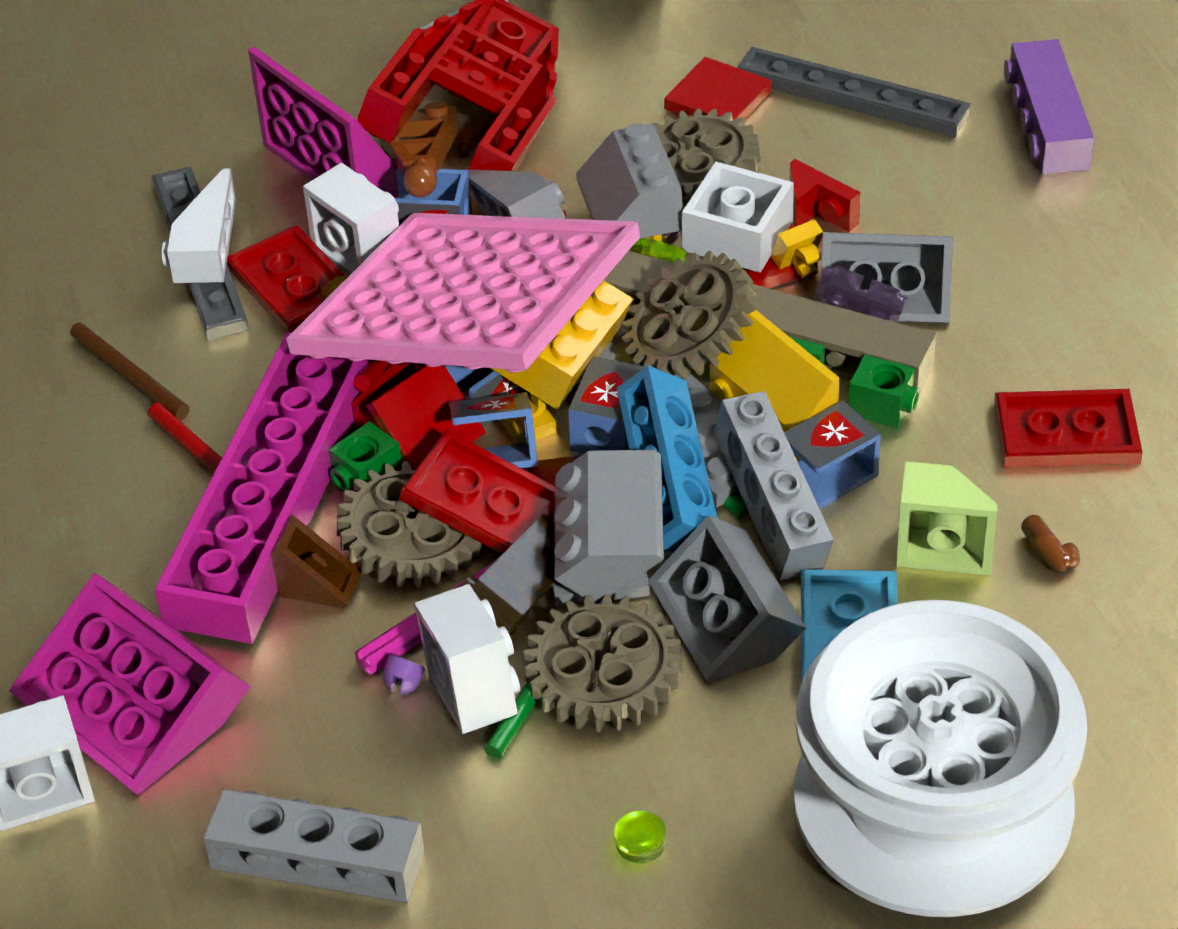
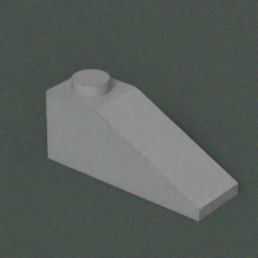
[468,169,566,219]

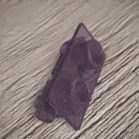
[814,265,907,322]

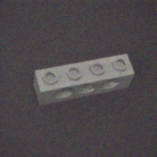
[713,391,834,581]
[203,789,424,903]

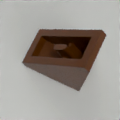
[271,515,362,608]

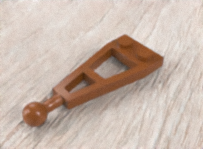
[379,102,458,198]

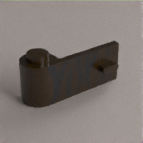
[460,514,557,637]

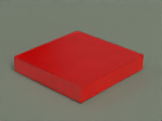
[664,56,772,121]
[366,365,487,470]

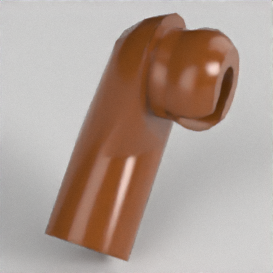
[1021,515,1080,572]

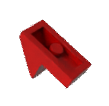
[790,159,861,232]

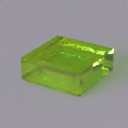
[629,238,687,263]

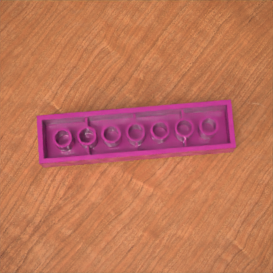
[155,332,372,644]

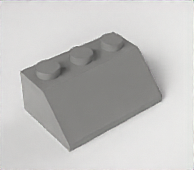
[576,124,683,238]
[820,232,953,323]
[554,450,664,604]
[648,515,806,683]

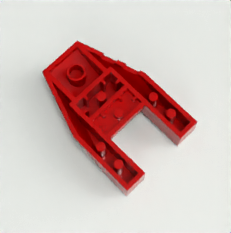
[357,0,559,171]

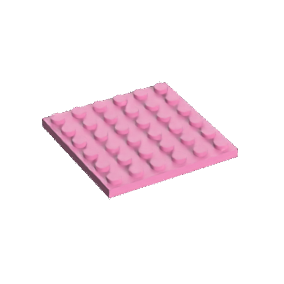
[286,213,640,372]

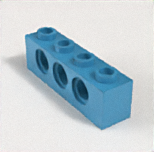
[617,365,718,553]

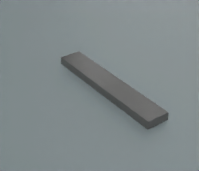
[737,47,971,137]
[152,167,249,341]

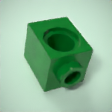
[849,354,920,429]
[329,421,402,492]

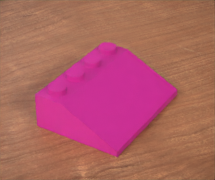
[248,47,399,198]
[8,572,251,795]

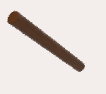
[70,322,190,420]

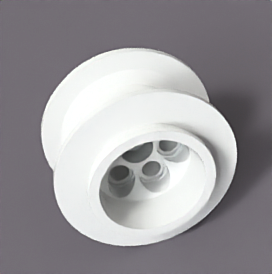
[794,600,1087,917]

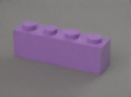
[1004,39,1094,174]

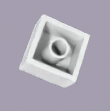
[682,162,794,272]
[303,163,399,276]
[414,584,520,734]
[0,695,95,831]

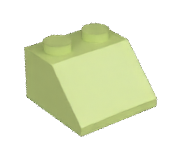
[896,461,998,576]

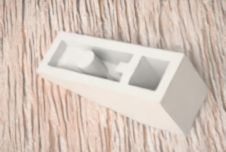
[162,168,236,283]

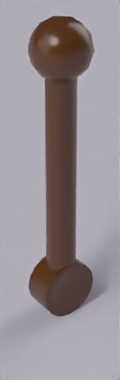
[456,119,496,158]

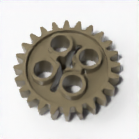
[651,108,761,203]
[622,251,757,380]
[337,461,482,588]
[524,594,682,732]

